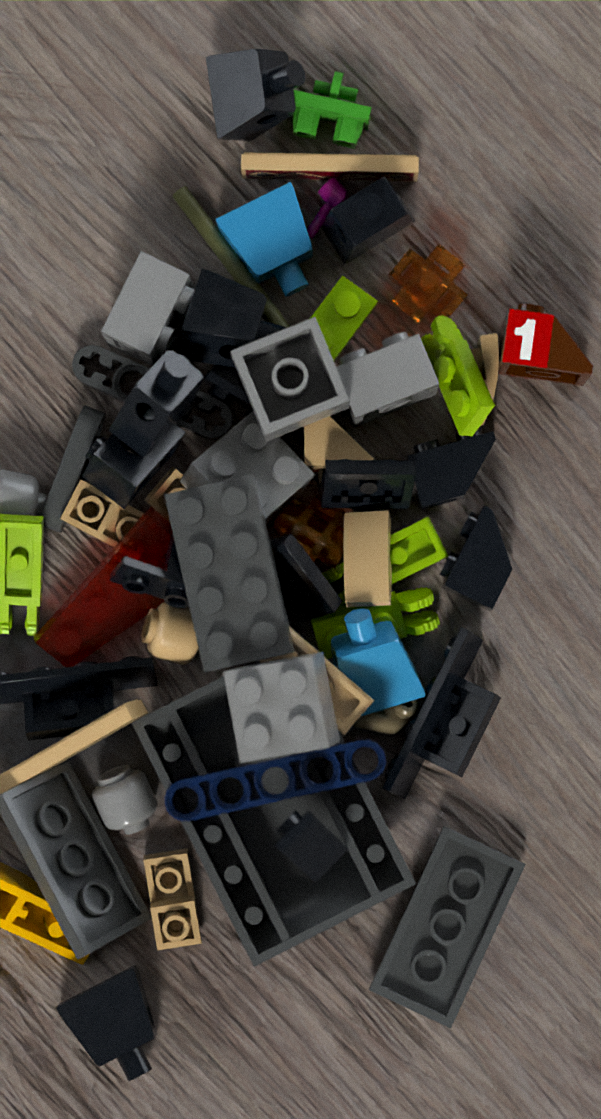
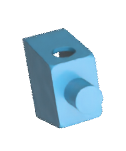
[215,182,313,297]
[331,608,426,716]

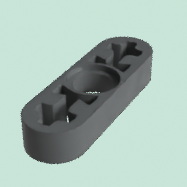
[41,406,106,533]

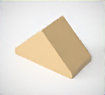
[304,416,374,470]

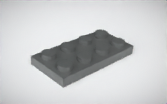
[164,474,295,672]
[0,761,152,960]
[369,826,526,1028]

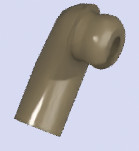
[353,699,419,734]

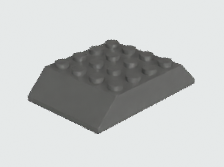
[131,660,416,967]

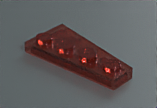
[33,506,173,667]

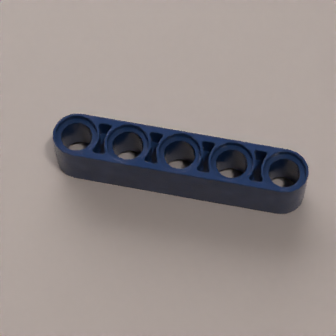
[164,740,386,821]

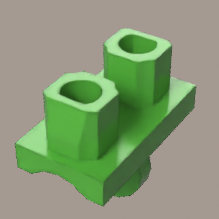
[293,71,371,149]

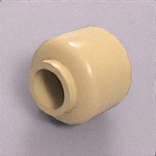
[141,602,200,665]

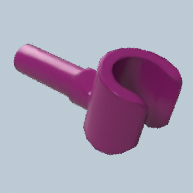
[307,178,348,239]

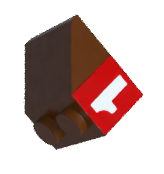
[498,304,593,386]

